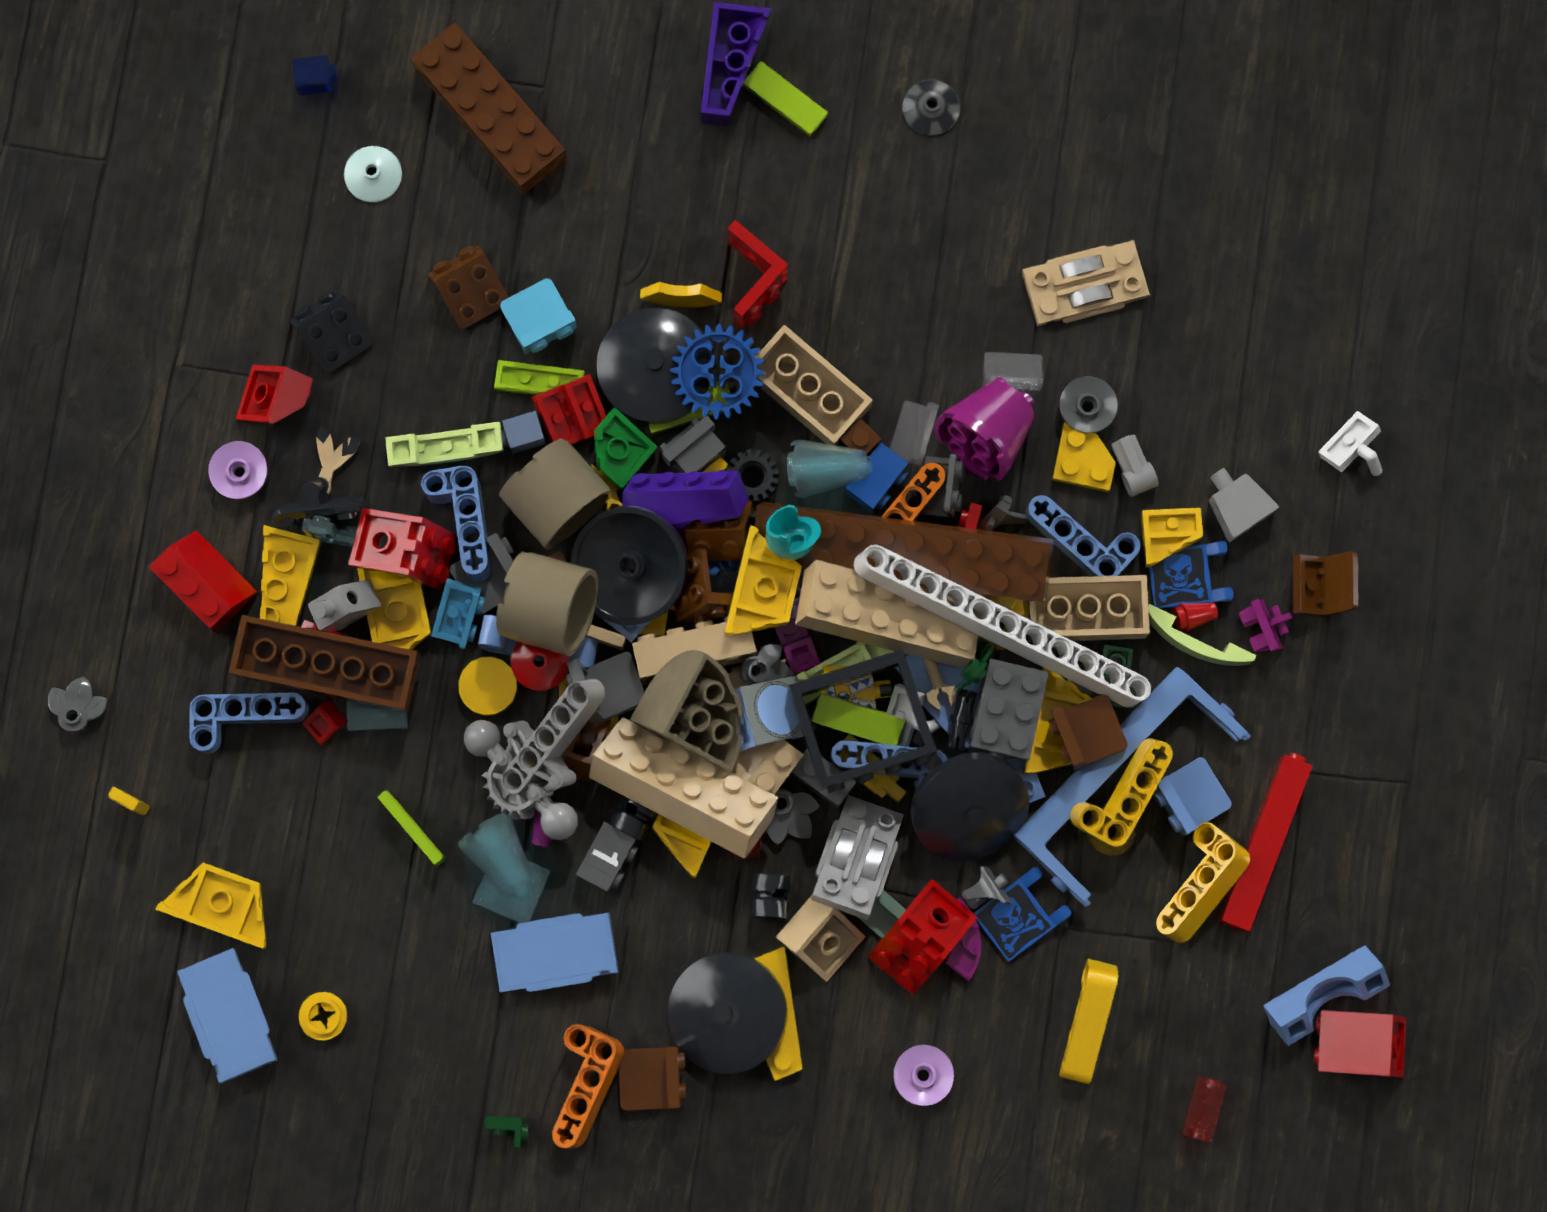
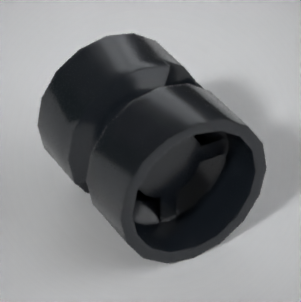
[608,796,658,842]
[750,874,790,919]

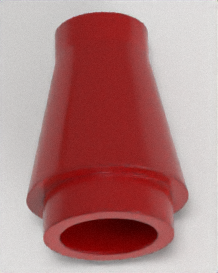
[1172,602,1218,632]

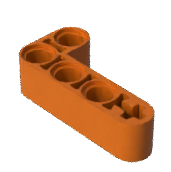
[882,463,947,521]
[552,1024,624,1148]

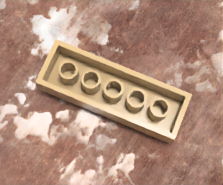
[795,560,981,668]
[589,717,778,859]

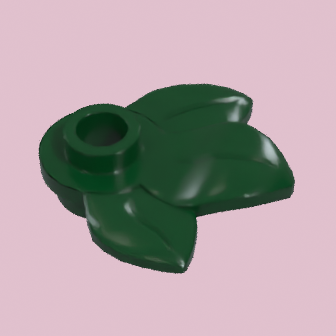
[953,645,994,693]

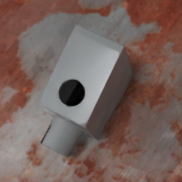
[1209,468,1279,543]
[308,579,382,631]

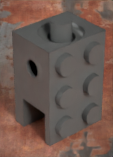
[966,659,1049,763]

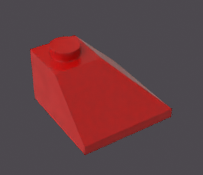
[235,365,313,424]

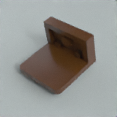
[428,246,509,329]
[685,500,753,561]
[674,548,733,625]
[1293,551,1359,617]
[1048,695,1127,770]
[619,1047,686,1110]

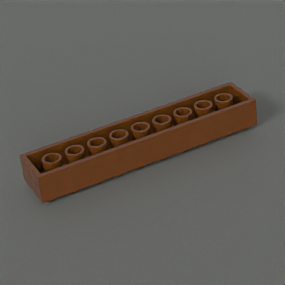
[755,502,1054,602]

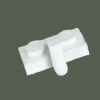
[1318,411,1382,476]
[886,684,942,747]

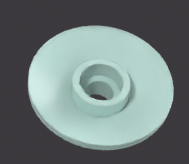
[344,146,402,203]

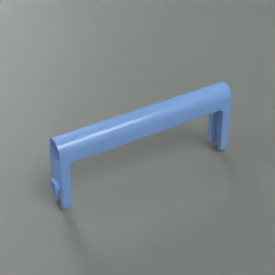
[1014,667,1251,907]

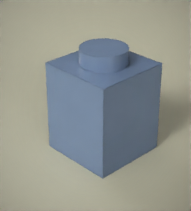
[501,411,546,454]

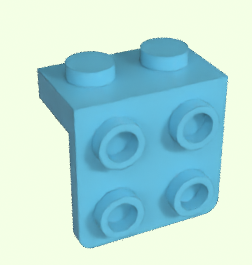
[500,278,577,354]

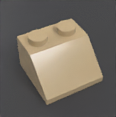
[776,894,865,982]

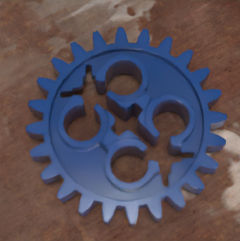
[670,324,766,420]

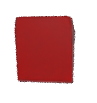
[302,701,348,745]

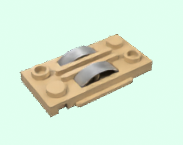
[1022,240,1150,326]

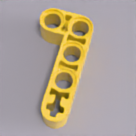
[1070,738,1173,847]
[1156,822,1250,943]
[1060,958,1118,1085]

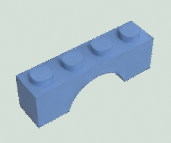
[1263,945,1390,1046]

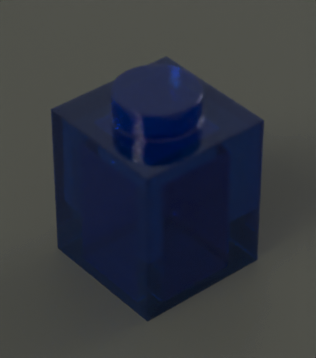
[292,55,337,96]

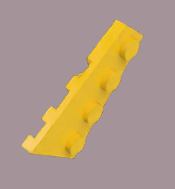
[260,525,321,626]
[755,947,802,1081]

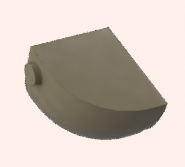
[630,650,743,772]

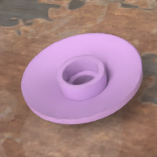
[208,441,268,499]
[894,1045,954,1106]

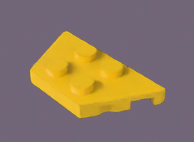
[724,526,802,636]
[357,568,432,650]
[1022,667,1092,775]
[652,814,712,878]
[156,863,266,949]

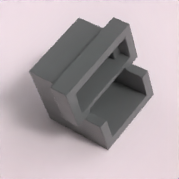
[660,416,726,473]

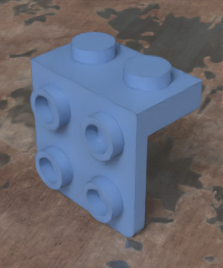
[1153,757,1232,836]

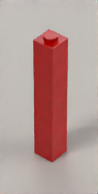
[1218,753,1313,933]

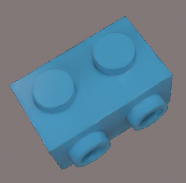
[431,578,485,649]

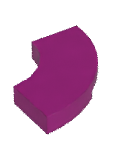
[940,897,981,982]

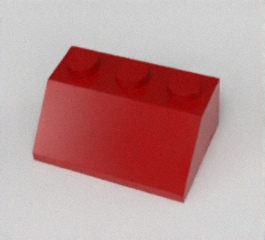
[149,531,258,633]

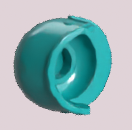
[766,505,821,560]

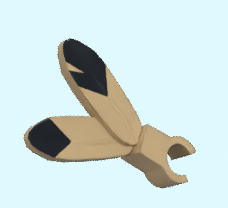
[316,427,360,495]

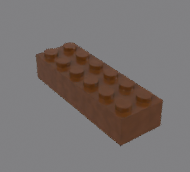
[411,22,567,195]
[229,615,421,713]

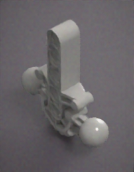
[463,679,605,840]

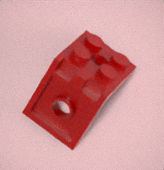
[727,220,788,330]
[348,508,457,591]
[867,879,978,995]

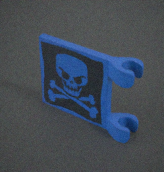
[1149,541,1234,609]
[974,867,1071,962]

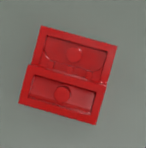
[532,374,606,444]

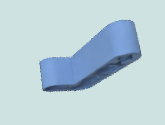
[421,466,492,582]
[1026,495,1140,577]
[478,615,599,668]
[190,693,310,754]
[831,741,947,787]

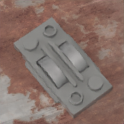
[811,795,904,920]

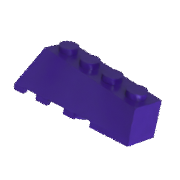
[701,2,771,126]
[622,470,749,529]

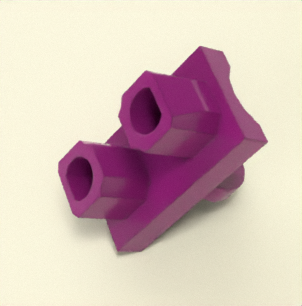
[1239,599,1292,653]

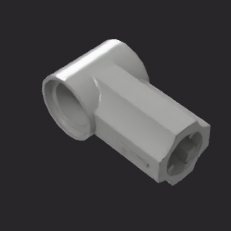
[1111,434,1159,497]

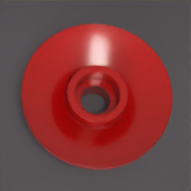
[511,642,570,691]

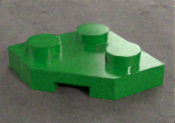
[594,408,657,491]

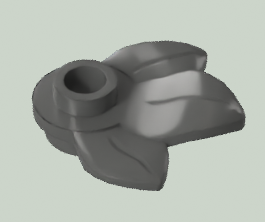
[740,644,794,685]
[48,677,107,733]
[766,789,819,844]

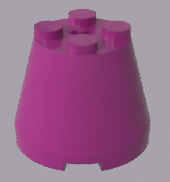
[934,377,1035,481]

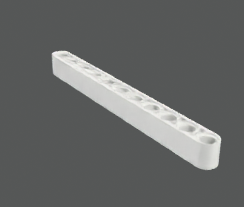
[854,545,1151,707]

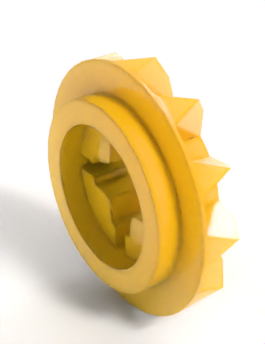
[299,992,347,1040]

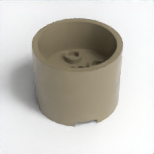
[499,438,612,550]
[496,552,598,656]

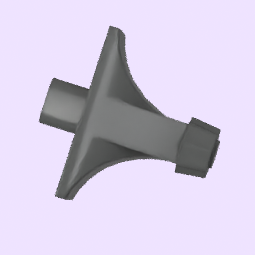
[977,495,1029,531]
[962,866,1012,910]

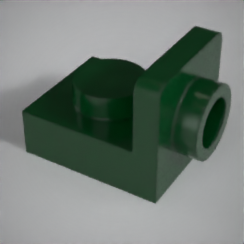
[485,1115,529,1149]

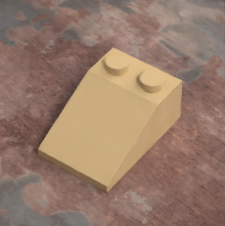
[726,740,804,795]

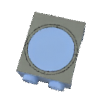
[734,676,811,751]

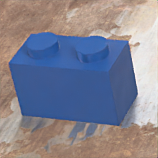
[844,442,909,514]

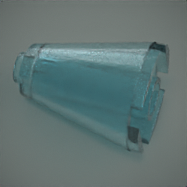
[787,439,872,498]
[458,813,534,899]

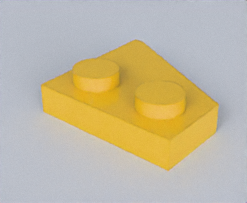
[1141,508,1203,567]

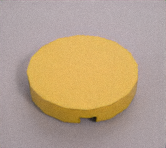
[458,657,517,716]

